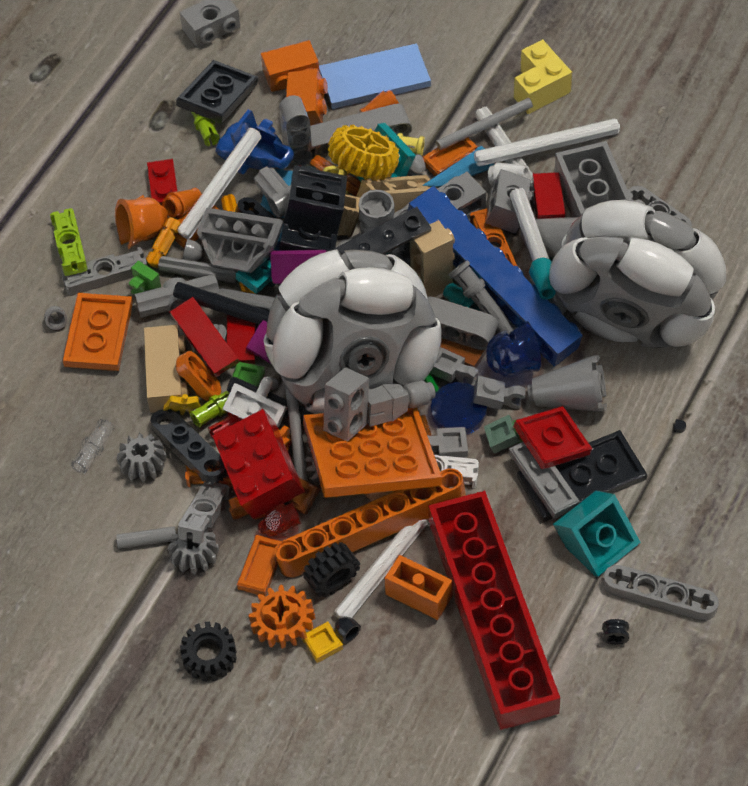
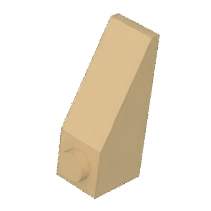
[356,175,438,213]

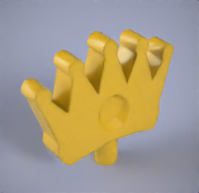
[163,394,201,415]

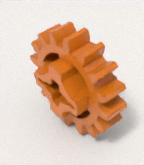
[249,585,315,649]

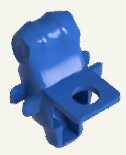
[215,109,294,174]

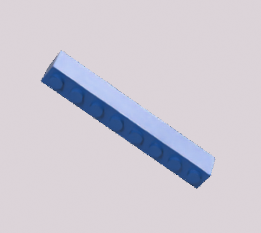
[408,186,582,367]

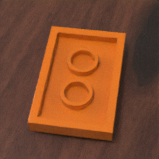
[63,293,133,371]

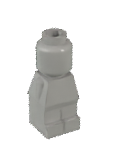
[367,380,436,426]

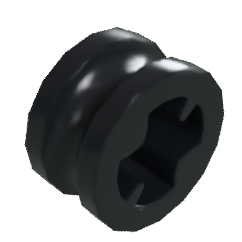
[602,619,629,645]

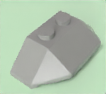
[197,208,283,273]

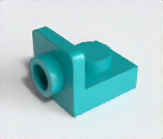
[236,260,276,294]

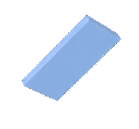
[319,43,431,109]

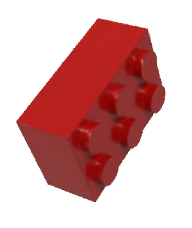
[213,409,305,519]

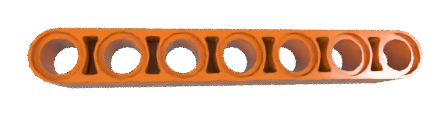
[275,468,466,578]

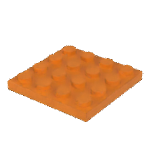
[303,408,442,498]

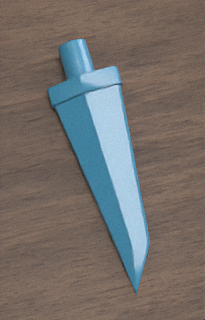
[422,146,495,188]

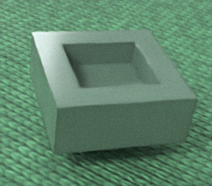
[484,415,521,453]

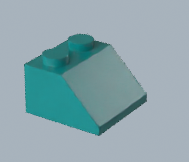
[553,491,641,577]

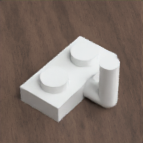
[223,377,287,427]

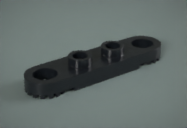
[150,409,228,484]

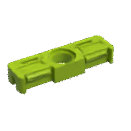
[50,208,88,276]

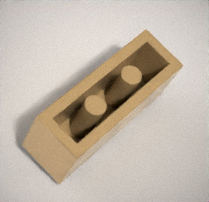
[410,220,455,297]
[144,325,188,413]

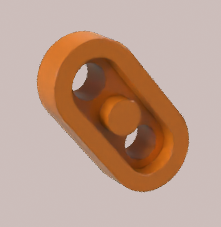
[176,351,221,401]

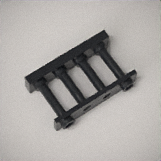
[330,207,432,266]

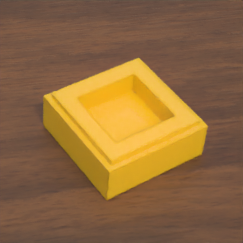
[302,621,343,663]

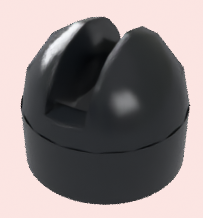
[335,617,361,643]

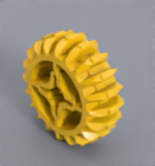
[328,125,400,181]

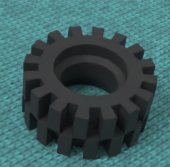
[302,542,360,597]
[180,622,237,682]

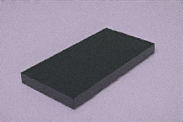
[517,430,647,523]

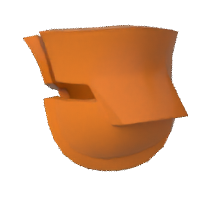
[115,195,168,250]

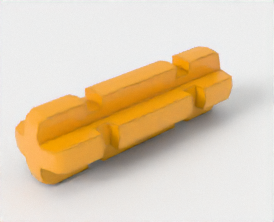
[146,217,181,268]

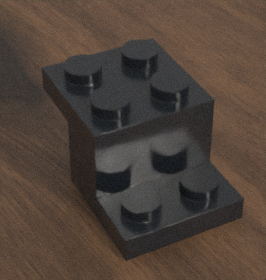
[279,165,348,252]

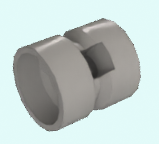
[358,190,395,234]

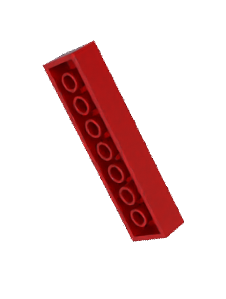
[428,491,561,730]

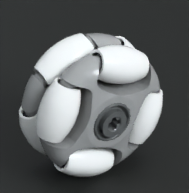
[549,200,726,348]
[264,249,441,414]

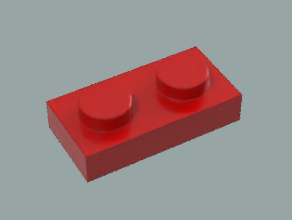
[147,159,178,206]

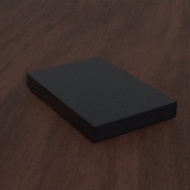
[176,60,258,124]

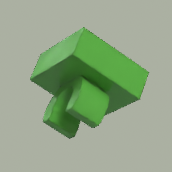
[129,261,161,296]

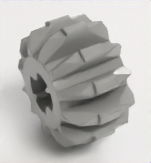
[117,432,167,483]
[168,528,219,575]

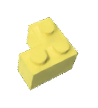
[514,40,572,114]

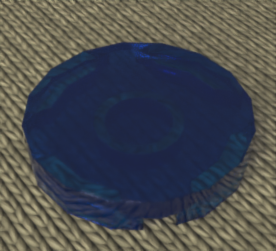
[431,382,487,434]

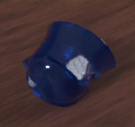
[486,321,541,377]

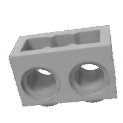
[323,367,369,441]

